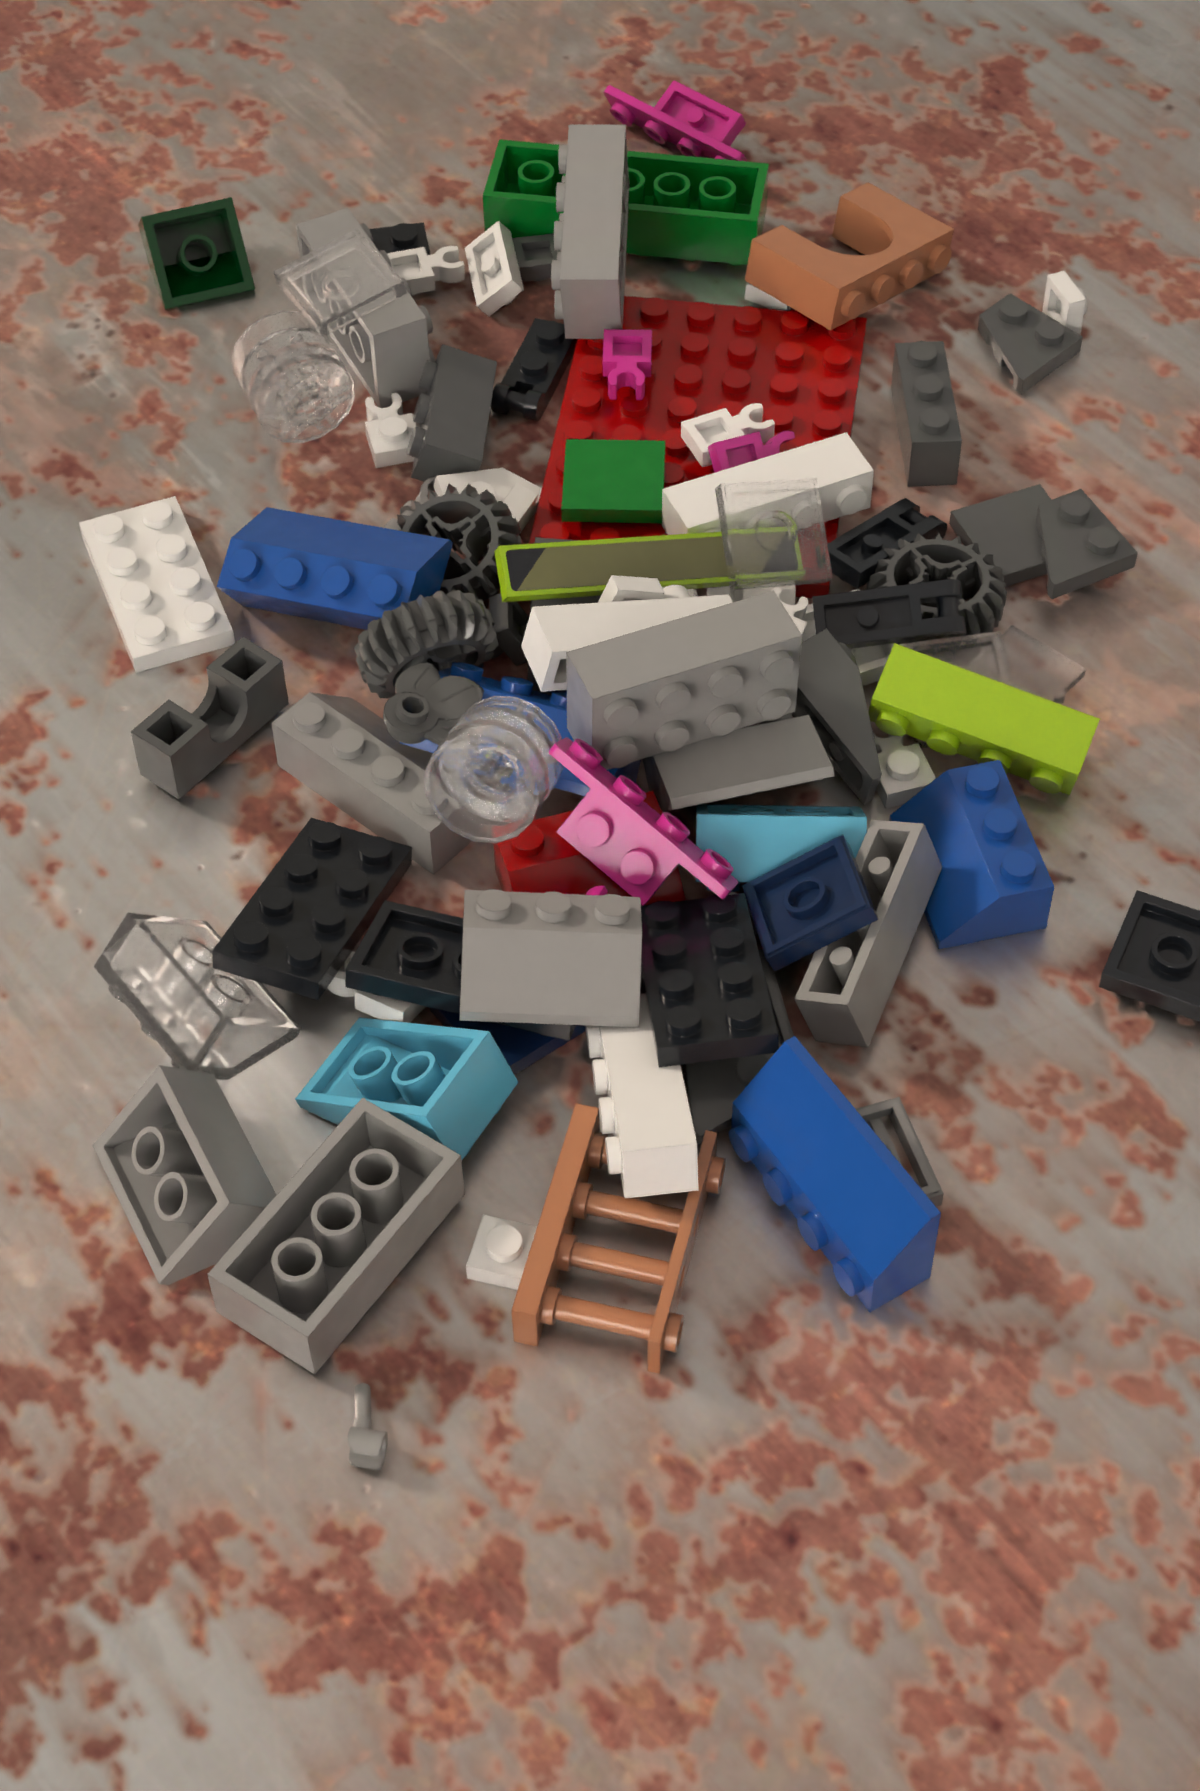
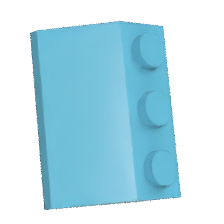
[695,804,867,892]

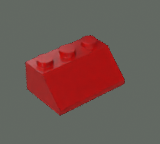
[492,791,685,906]

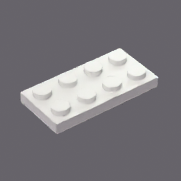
[79,496,235,673]

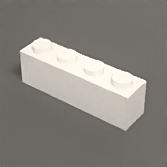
[662,432,874,535]
[521,595,733,692]
[586,993,699,1198]

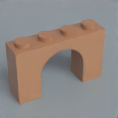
[745,182,954,330]

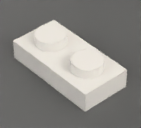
[465,221,524,317]

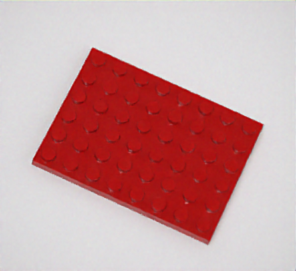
[529,296,867,598]

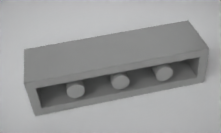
[794,820,942,1047]

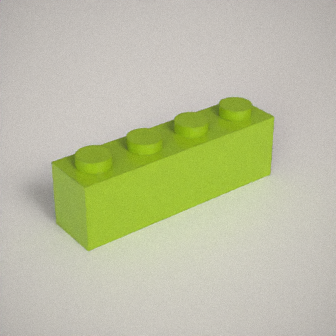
[868,643,1100,795]

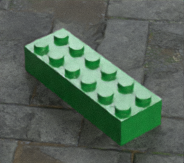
[483,139,769,265]

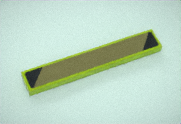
[494,527,803,602]

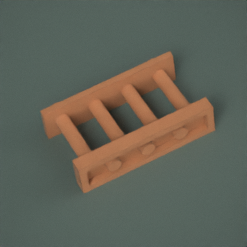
[511,1103,726,1374]

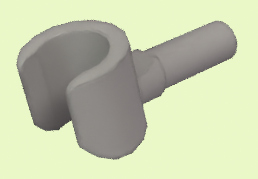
[347,1383,388,1470]

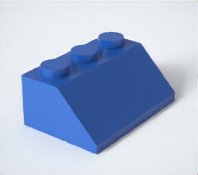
[889,760,1054,949]

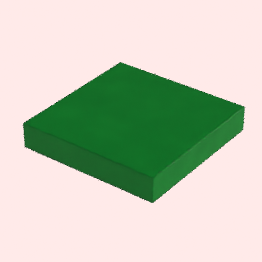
[561,439,665,523]

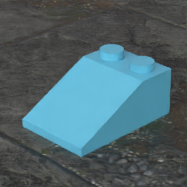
[295,1017,518,1161]

